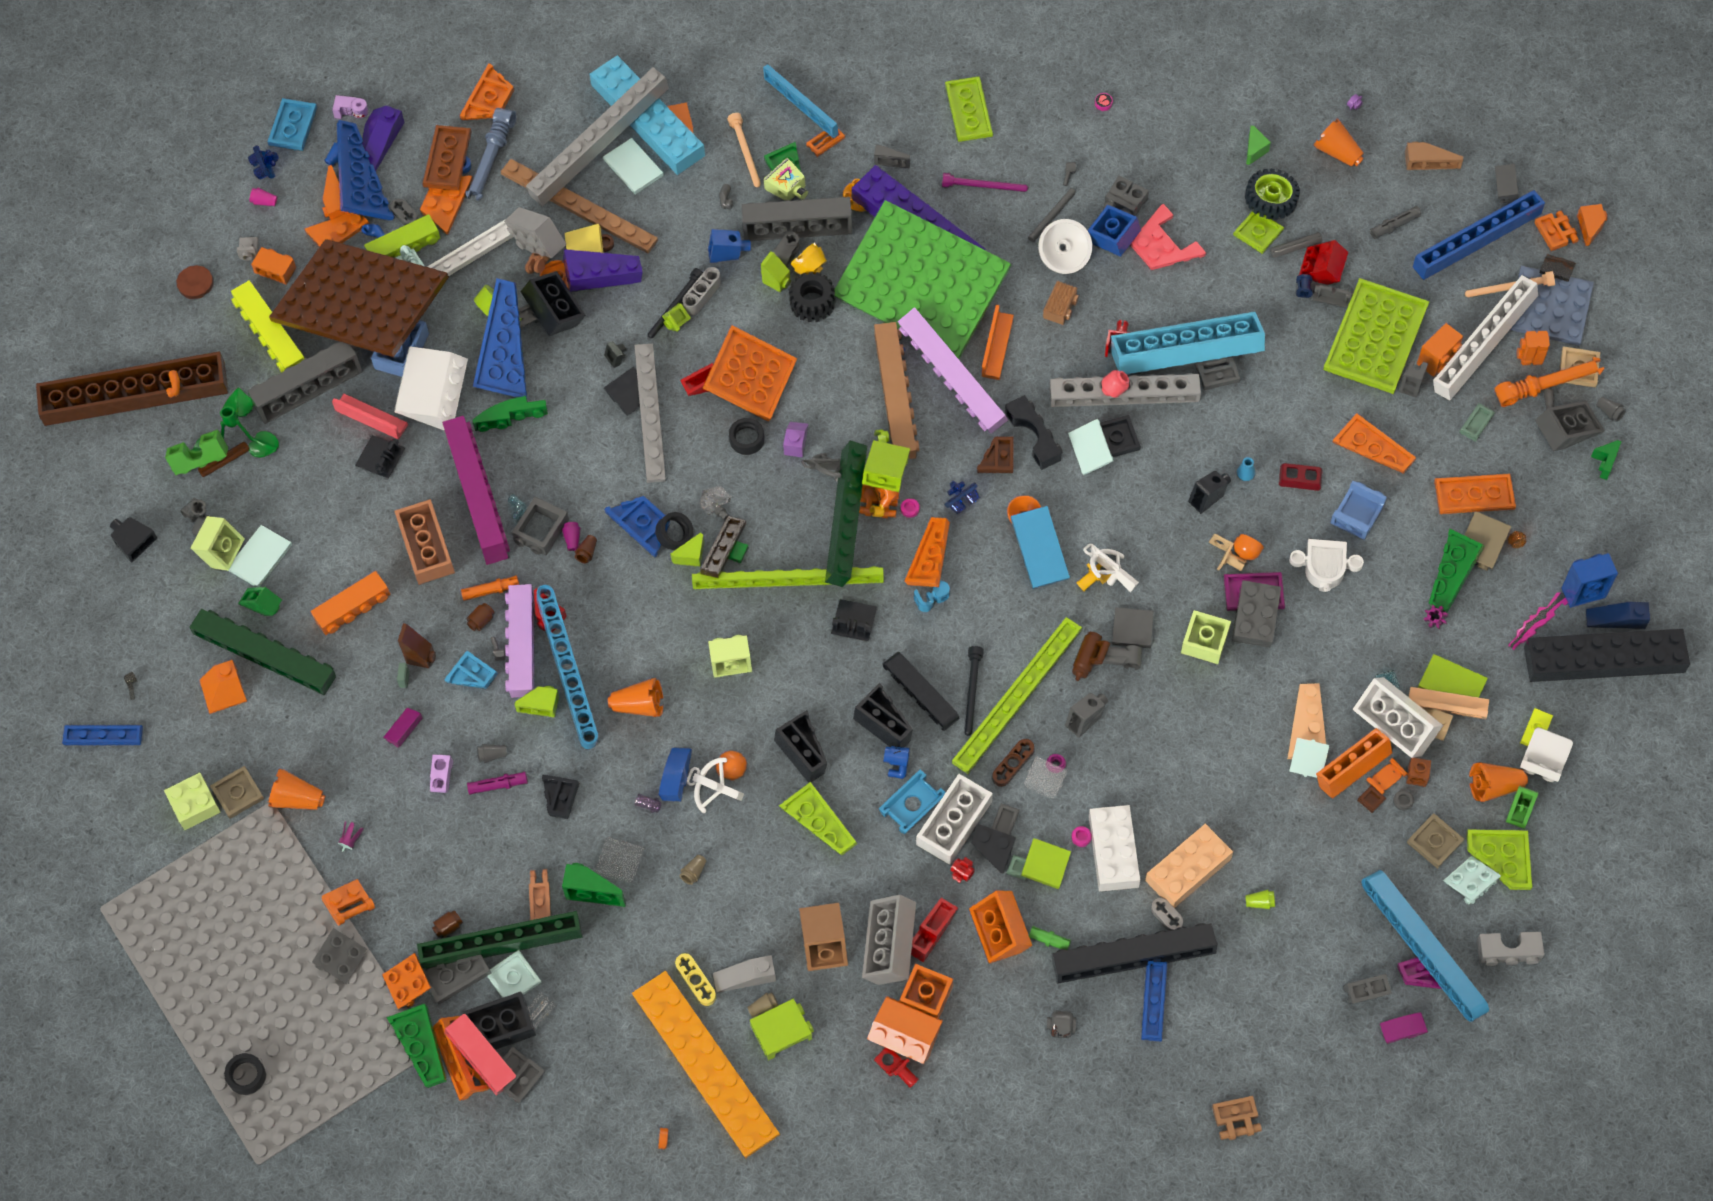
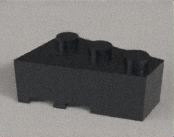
[853,683,913,747]
[774,710,827,783]

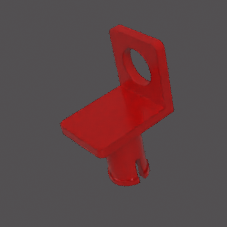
[1105,320,1130,357]
[874,1047,919,1088]

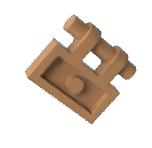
[1212,1096,1262,1140]

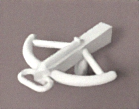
[1083,544,1139,592]
[687,758,744,813]

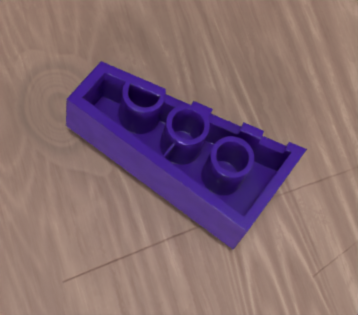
[563,249,643,292]

